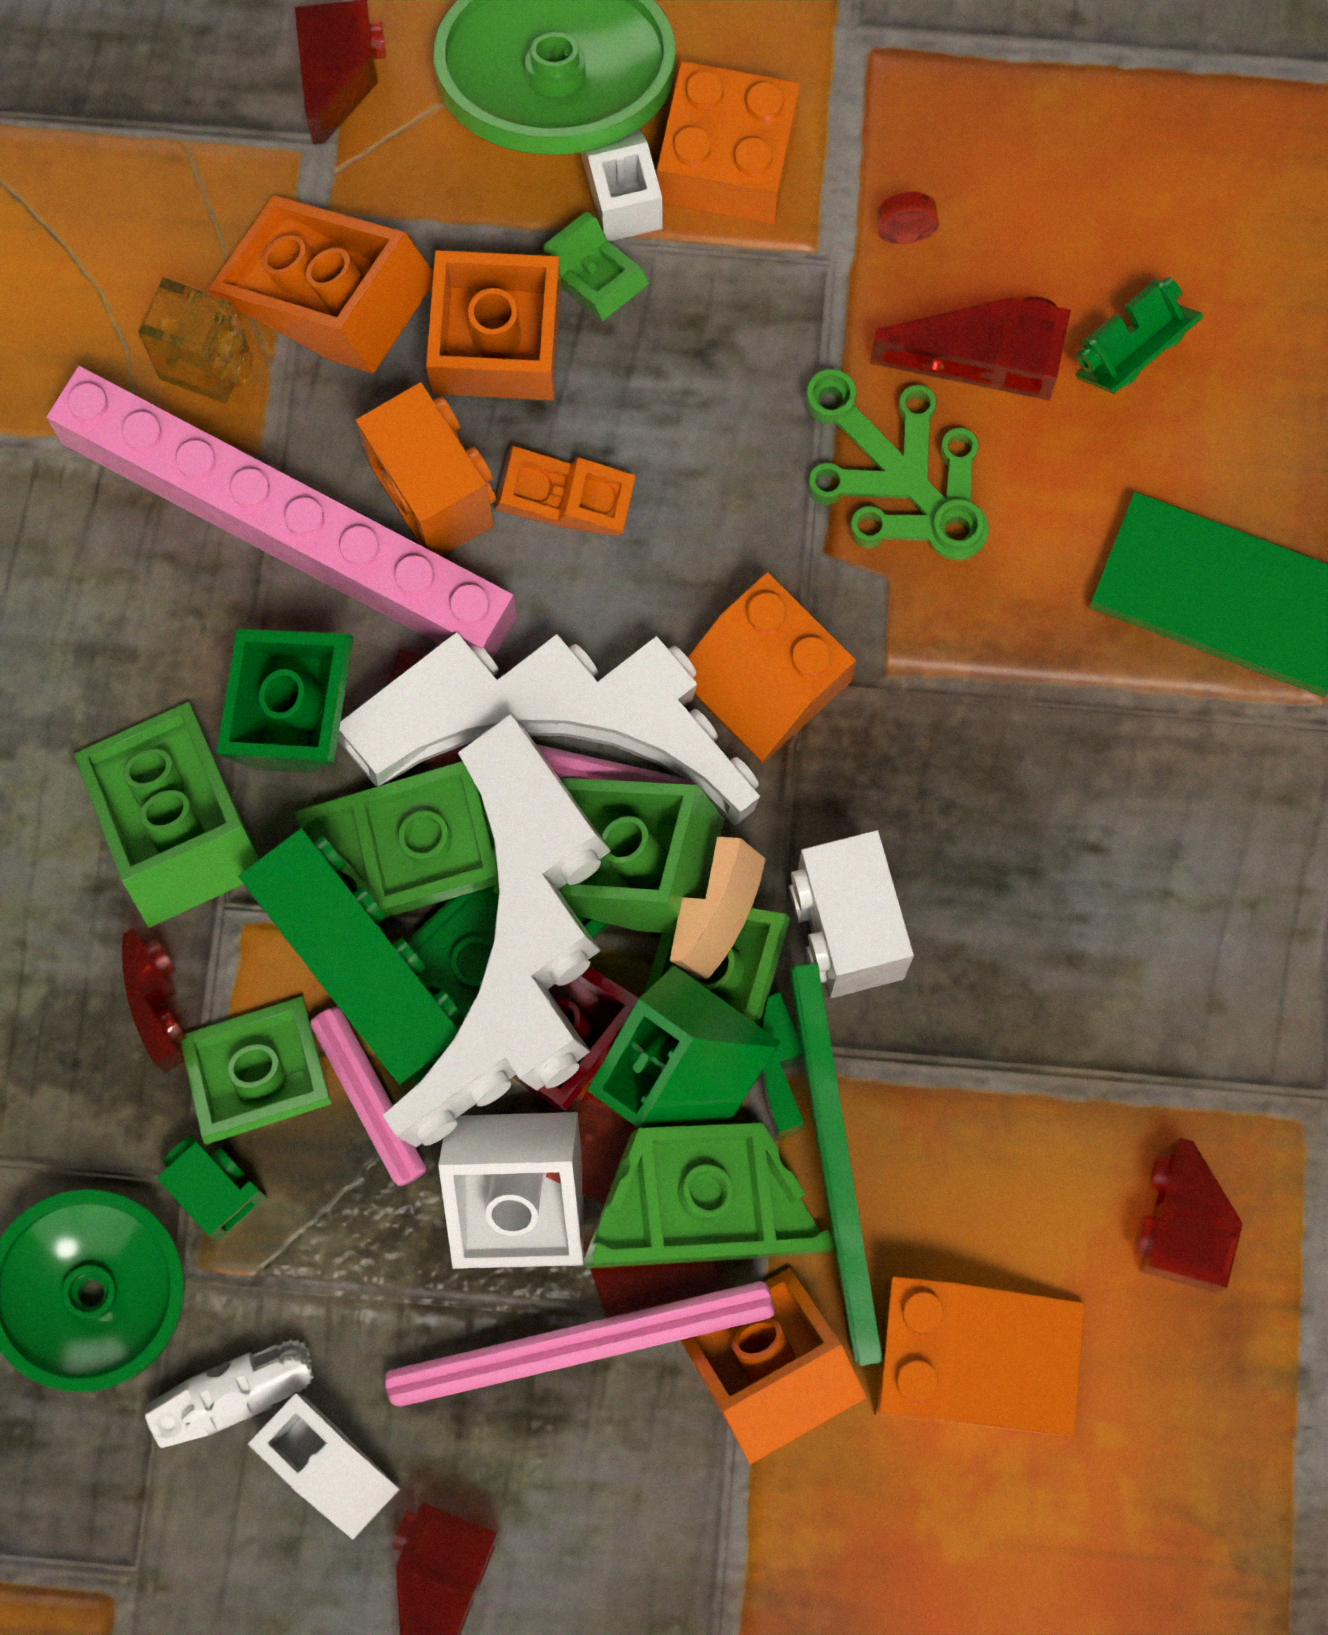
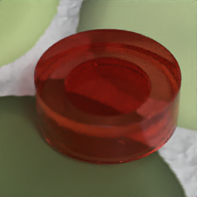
[876,192,939,244]

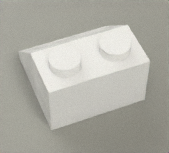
[438,1112,584,1269]

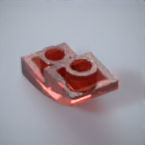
[122,928,187,1074]

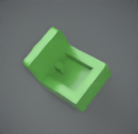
[543,212,649,321]

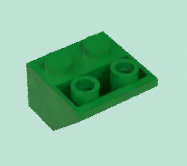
[587,965,781,1128]

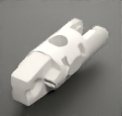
[145,1339,313,1448]

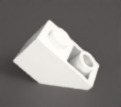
[580,129,663,242]
[248,1393,400,1540]

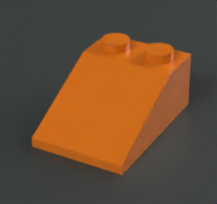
[208,195,433,374]
[875,1276,1085,1437]

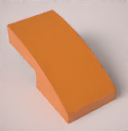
[493,446,636,536]

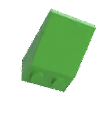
[73,702,260,928]
[493,778,725,934]

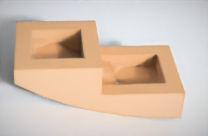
[670,837,766,980]

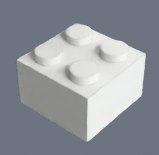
[788,830,914,999]

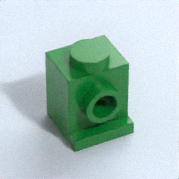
[156,1136,267,1242]

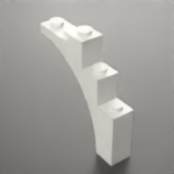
[338,632,760,826]
[382,714,611,1147]

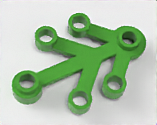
[806,369,989,561]

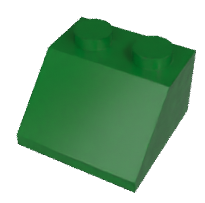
[216,629,354,773]

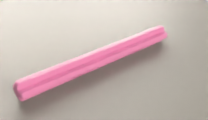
[385,1281,774,1407]

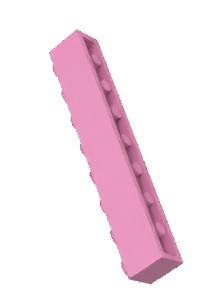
[46,366,518,659]

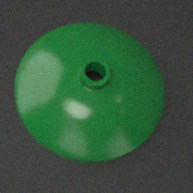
[0,1189,186,1393]

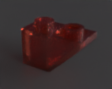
[1133,1138,1243,1293]

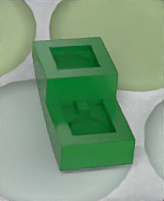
[761,992,804,1141]

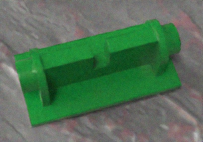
[1075,277,1203,394]

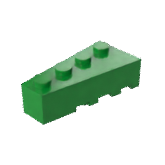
[238,828,465,1090]

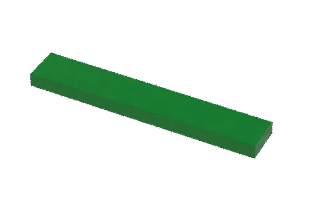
[789,961,883,1366]

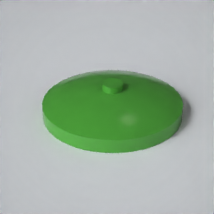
[433,0,676,155]

